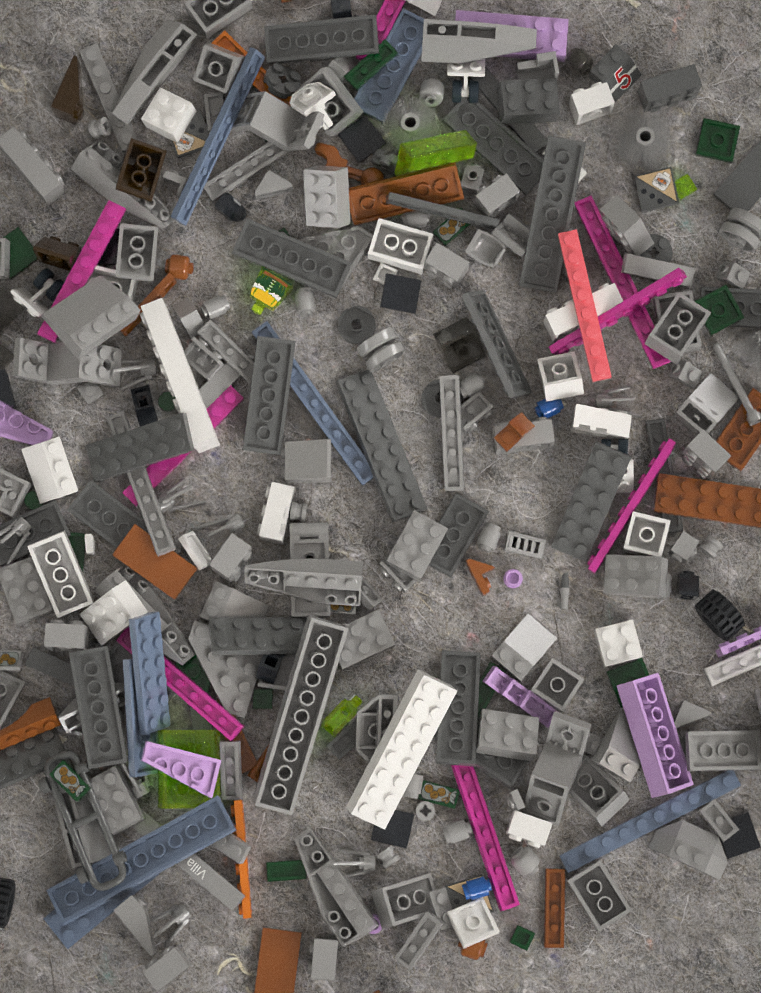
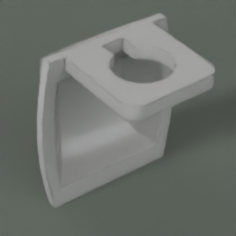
[465,229,506,268]

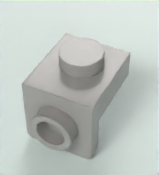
[163,170,187,199]
[716,262,750,289]
[668,360,703,389]

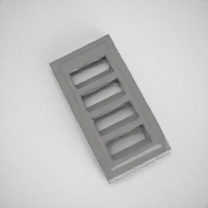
[505,531,546,559]

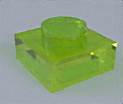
[675,173,697,200]

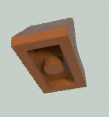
[493,412,535,453]
[465,559,495,597]

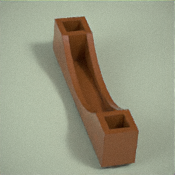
[0,697,61,750]

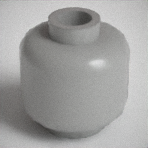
[419,78,444,106]
[511,846,540,876]

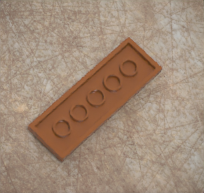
[349,162,464,225]
[653,473,761,528]

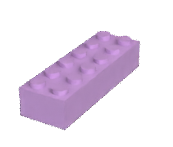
[455,10,569,62]
[617,673,694,798]

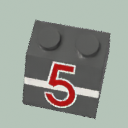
[589,44,642,101]

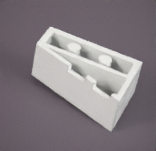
[570,404,632,439]
[257,482,295,545]

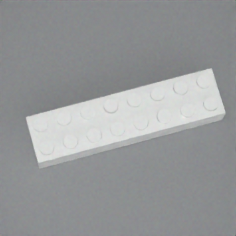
[140,298,220,453]
[346,669,457,829]

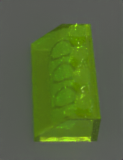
[395,130,477,176]

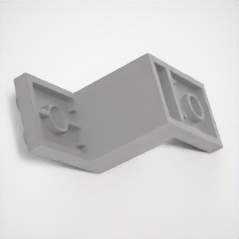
[231,91,325,151]
[13,337,122,387]
[522,711,592,826]

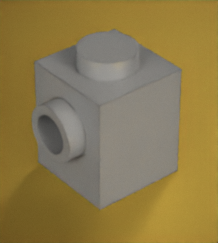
[461,164,485,195]
[669,531,700,563]

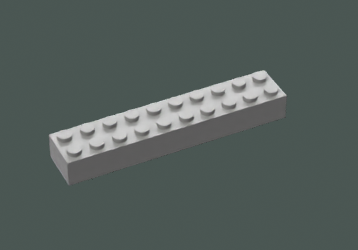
[252,615,349,815]

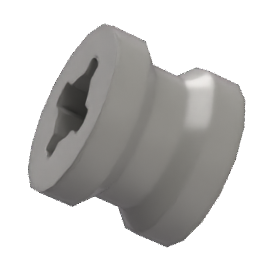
[88,117,112,139]
[290,501,308,523]
[699,535,723,559]
[415,801,435,821]
[376,845,400,869]

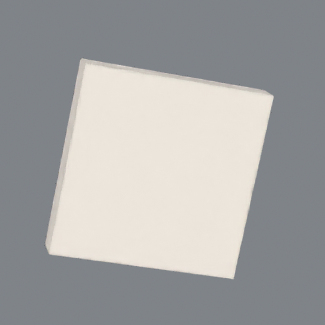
[447,897,500,949]

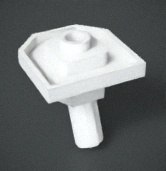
[290,82,336,130]

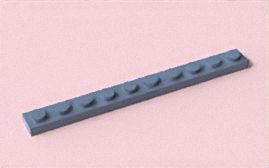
[171,47,265,226]
[252,321,374,486]
[559,770,741,873]

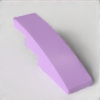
[483,666,558,728]

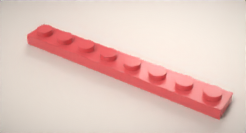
[558,229,612,382]

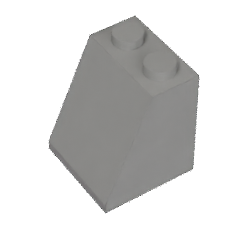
[281,439,331,483]

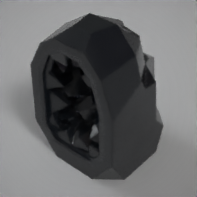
[215,192,247,222]

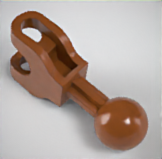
[314,143,384,185]

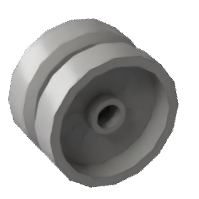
[719,207,761,253]
[357,328,406,373]

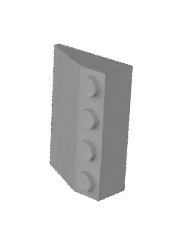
[41,275,140,359]

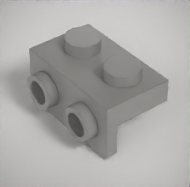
[492,213,530,257]
[184,336,224,381]
[461,391,495,433]
[379,554,417,593]

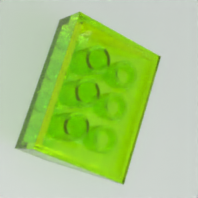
[158,730,220,809]

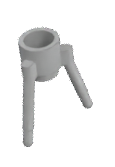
[112,358,156,391]
[597,385,640,418]
[157,478,207,513]
[196,514,245,550]
[0,517,32,565]
[121,763,151,798]
[332,848,375,878]
[151,904,191,947]

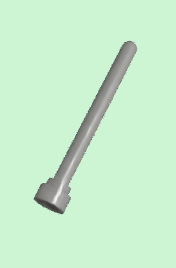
[713,343,761,426]

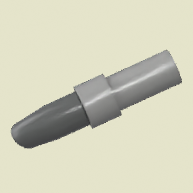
[560,572,570,610]

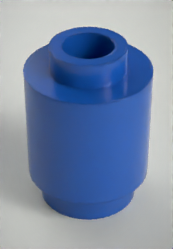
[534,398,564,418]
[462,876,492,900]

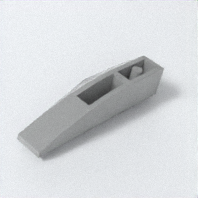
[112,19,197,125]
[422,19,537,64]
[71,139,174,228]
[245,559,363,606]
[95,564,195,665]
[52,760,111,868]
[294,827,379,947]

